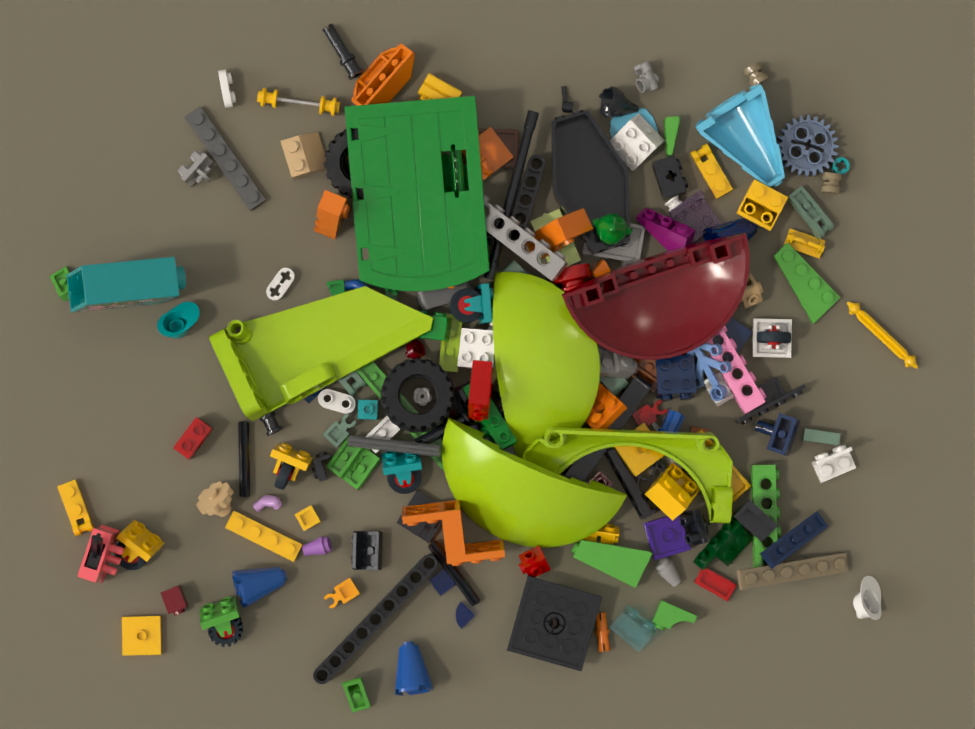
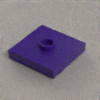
[643,514,691,560]

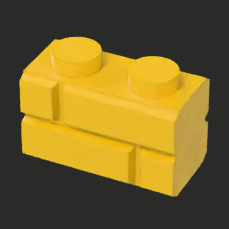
[418,73,462,100]

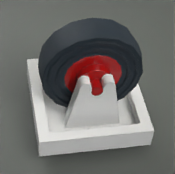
[752,319,792,358]

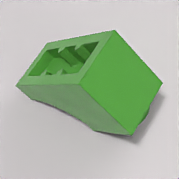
[651,600,697,631]

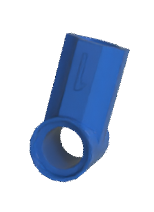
[658,410,685,432]

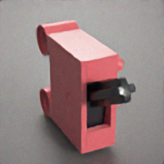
[77,524,124,583]

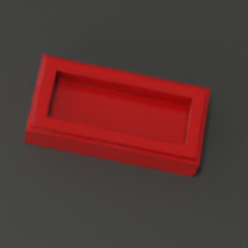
[694,568,737,602]

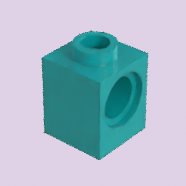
[358,400,379,420]

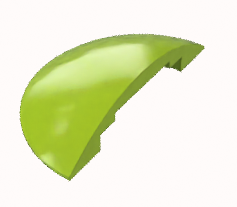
[493,272,601,458]
[442,418,627,548]

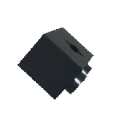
[651,155,688,200]

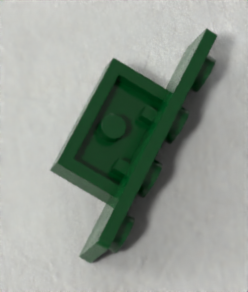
[693,504,753,570]

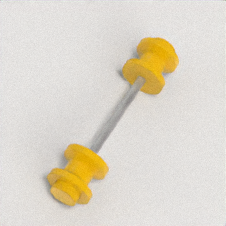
[257,87,340,117]

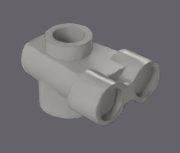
[633,61,659,93]

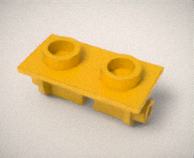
[784,228,826,259]
[583,523,620,545]

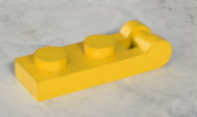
[690,143,733,199]
[57,479,94,537]

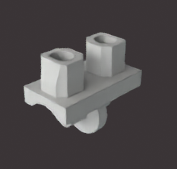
[178,151,214,188]

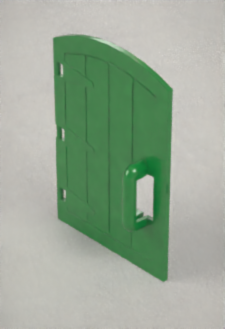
[345,96,490,291]

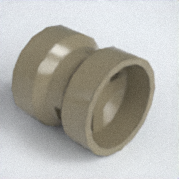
[743,62,769,86]
[821,172,842,194]

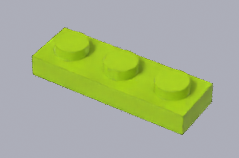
[439,313,462,373]

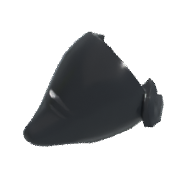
[599,86,639,118]

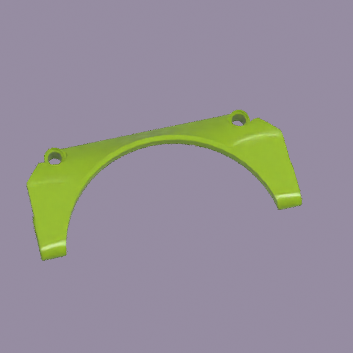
[522,426,733,523]

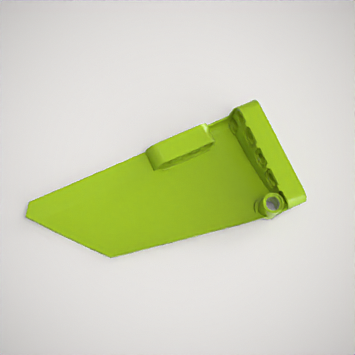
[209,286,434,422]

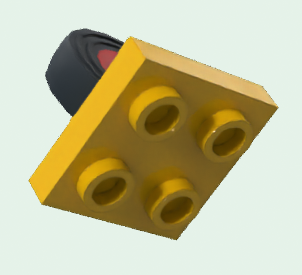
[270,442,313,490]
[115,520,165,570]

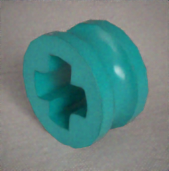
[831,157,850,175]

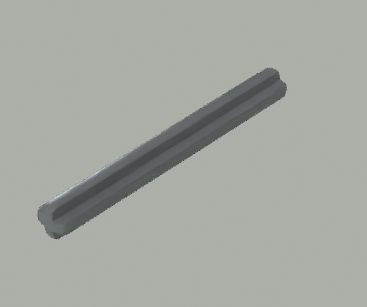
[347,435,441,457]

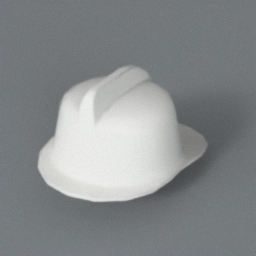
[853,576,881,620]

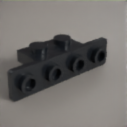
[735,377,806,425]

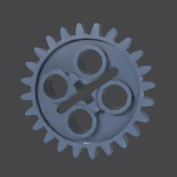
[777,115,839,177]

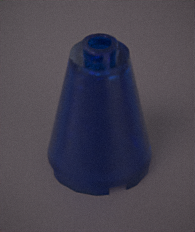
[703,218,758,241]

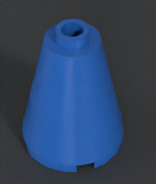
[232,567,287,608]
[395,641,433,696]

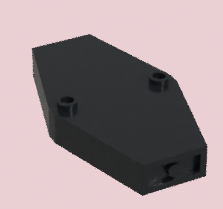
[551,110,630,255]

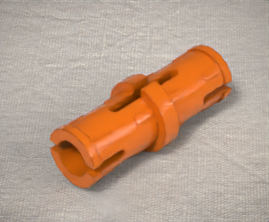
[595,612,611,652]

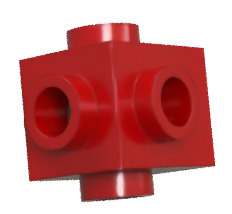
[518,546,551,577]

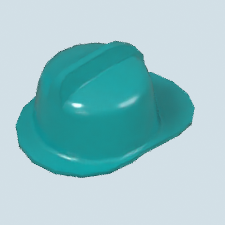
[157,301,200,339]

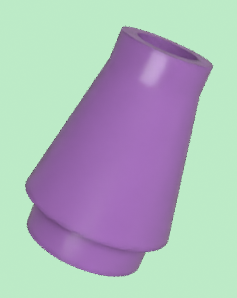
[302,536,332,556]

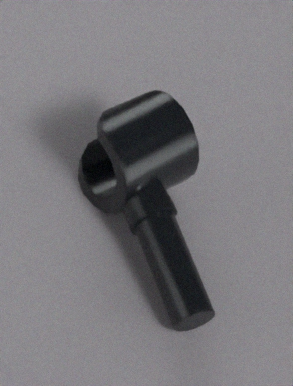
[561,86,573,113]

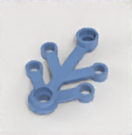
[687,342,732,401]

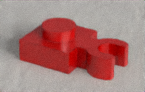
[632,400,667,426]

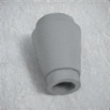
[655,558,682,587]

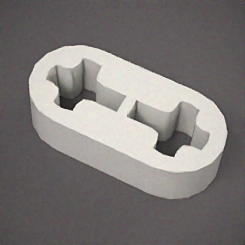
[266,268,295,301]

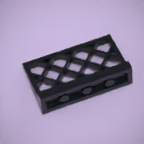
[604,448,667,520]

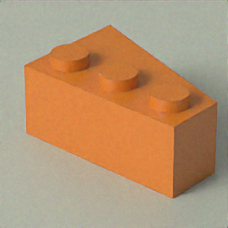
[314,190,351,240]
[527,208,593,259]

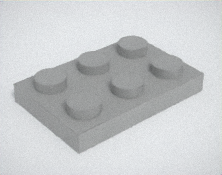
[582,223,645,262]

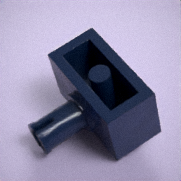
[755,413,801,456]

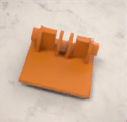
[462,127,514,180]

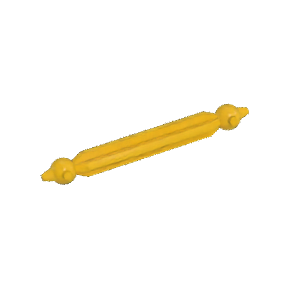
[847,301,918,369]

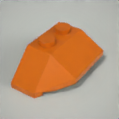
[351,43,415,106]

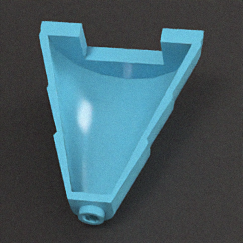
[695,84,785,188]

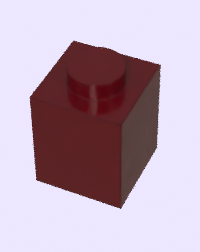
[160,585,188,616]

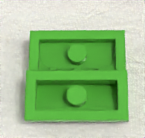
[326,436,381,491]

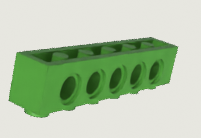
[750,465,781,567]

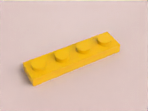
[225,511,303,562]

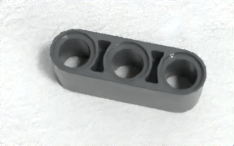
[416,281,472,311]

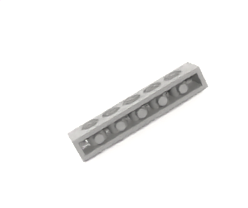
[484,195,568,282]

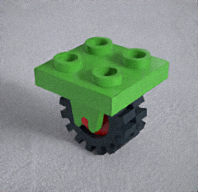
[200,596,243,647]

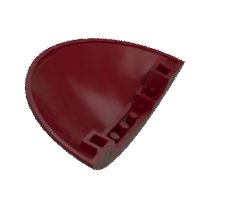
[562,233,750,360]

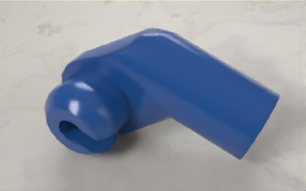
[344,279,370,290]

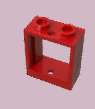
[468,360,492,421]

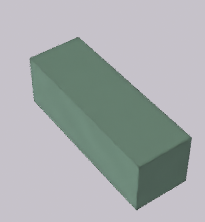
[802,429,840,446]

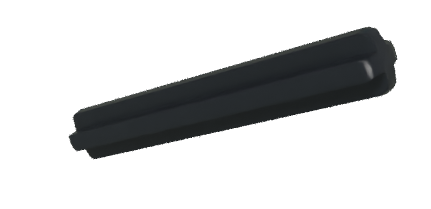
[238,421,250,497]
[428,541,480,606]

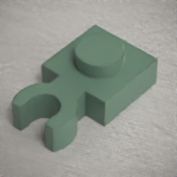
[322,413,357,448]

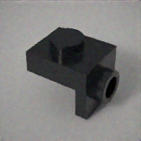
[312,451,333,482]

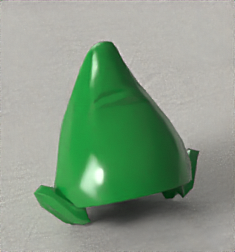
[593,213,633,245]

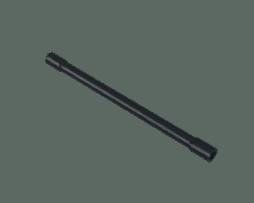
[484,110,539,280]

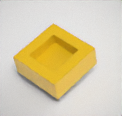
[294,505,321,531]

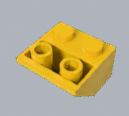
[736,179,788,231]
[645,463,700,521]

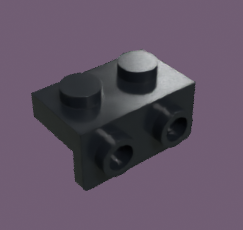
[351,531,383,570]

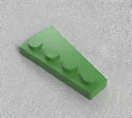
[773,243,840,324]

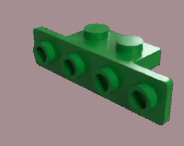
[463,384,517,450]

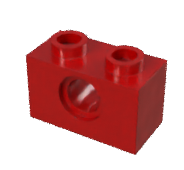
[173,417,213,460]

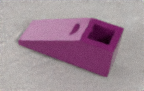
[636,207,695,251]

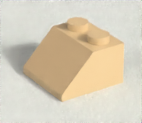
[280,132,327,180]

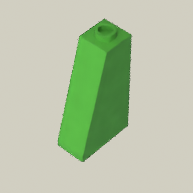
[571,540,652,588]

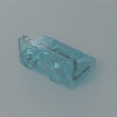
[609,605,657,652]

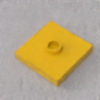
[614,423,664,477]
[122,616,162,656]

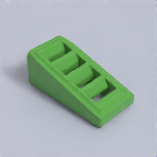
[663,116,680,157]

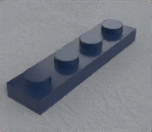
[760,511,828,569]

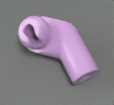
[252,495,282,512]

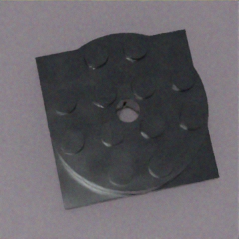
[507,576,602,672]

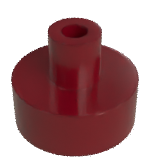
[405,340,425,359]

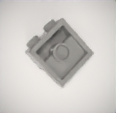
[598,344,637,378]

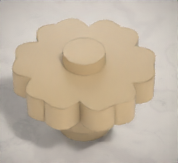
[196,481,234,517]

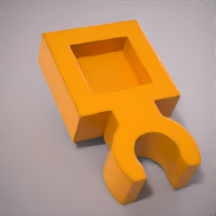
[324,578,360,608]

